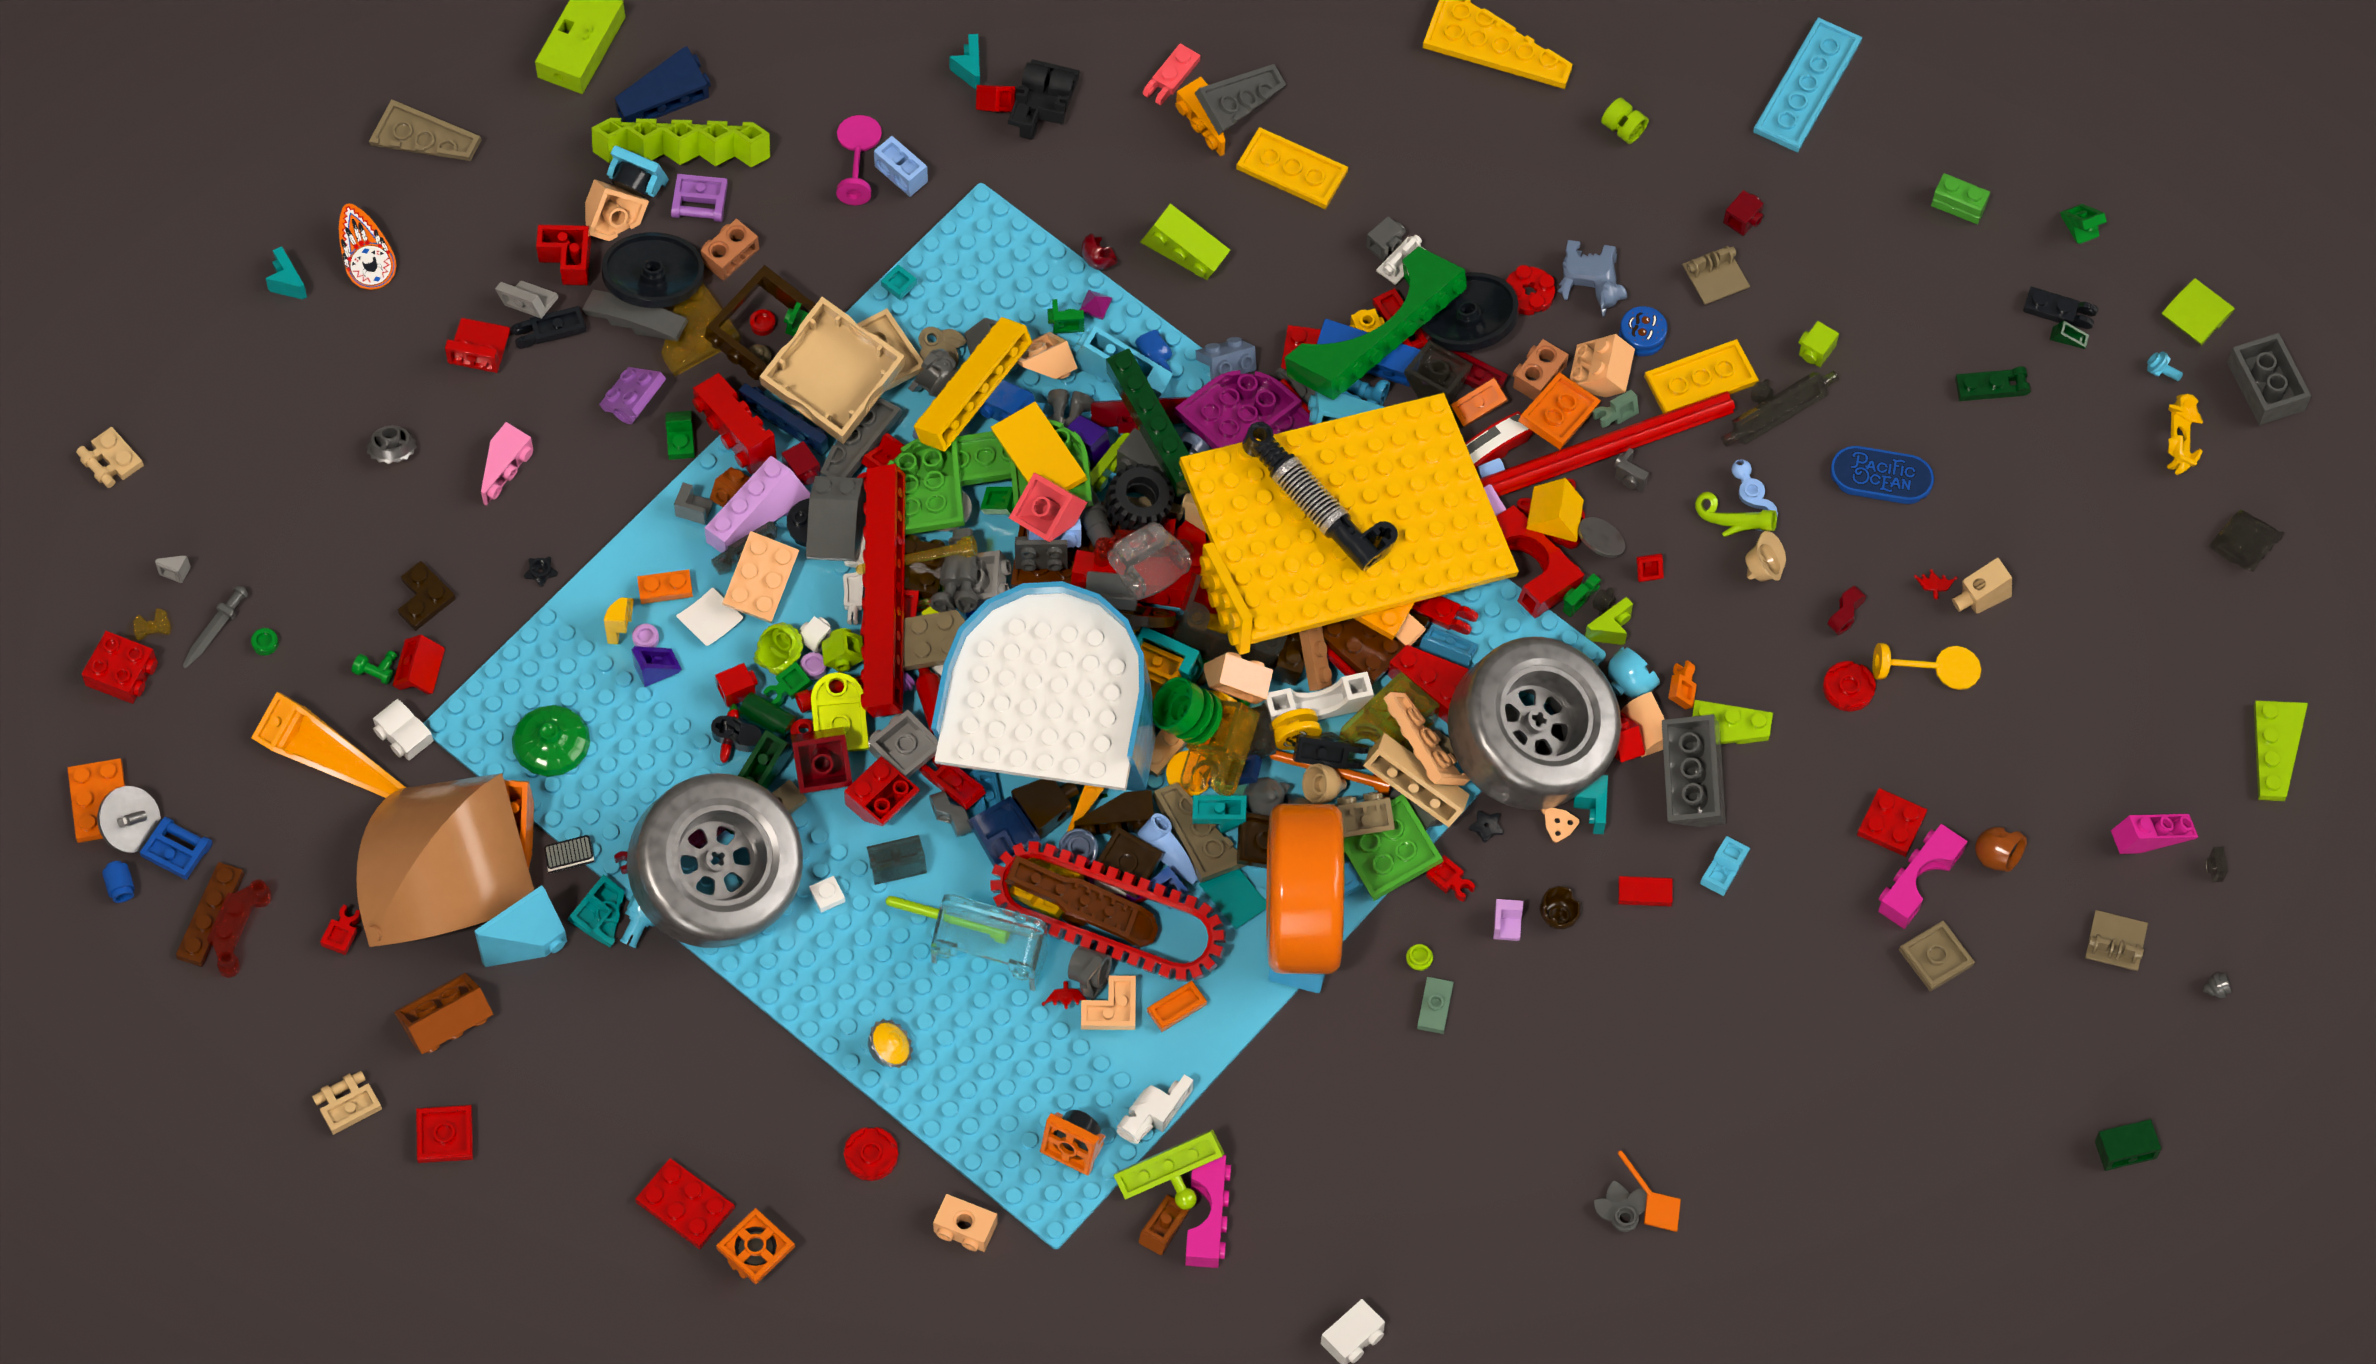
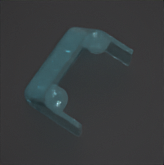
[931,894,1048,991]

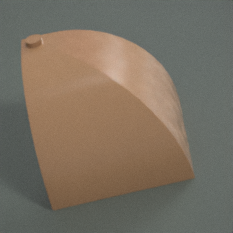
[356,773,534,947]

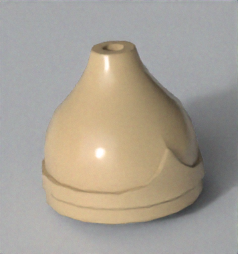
[1302,764,1347,804]

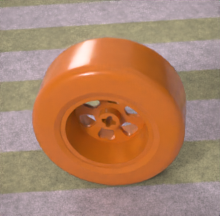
[1266,804,1344,974]

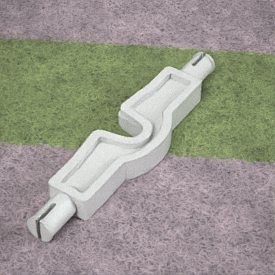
[843,535,866,625]

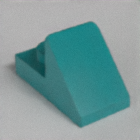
[949,34,980,90]
[266,246,307,300]
[1573,775,1608,834]
[1192,795,1247,833]

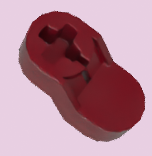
[1827,586,1866,635]

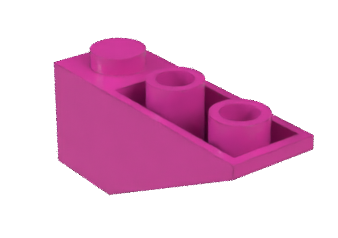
[2111,814,2198,854]

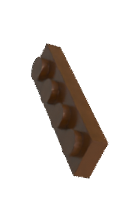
[176,862,244,967]

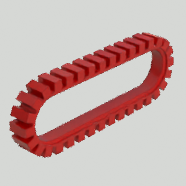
[990,841,1226,982]

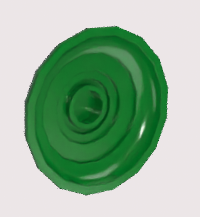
[512,705,590,777]

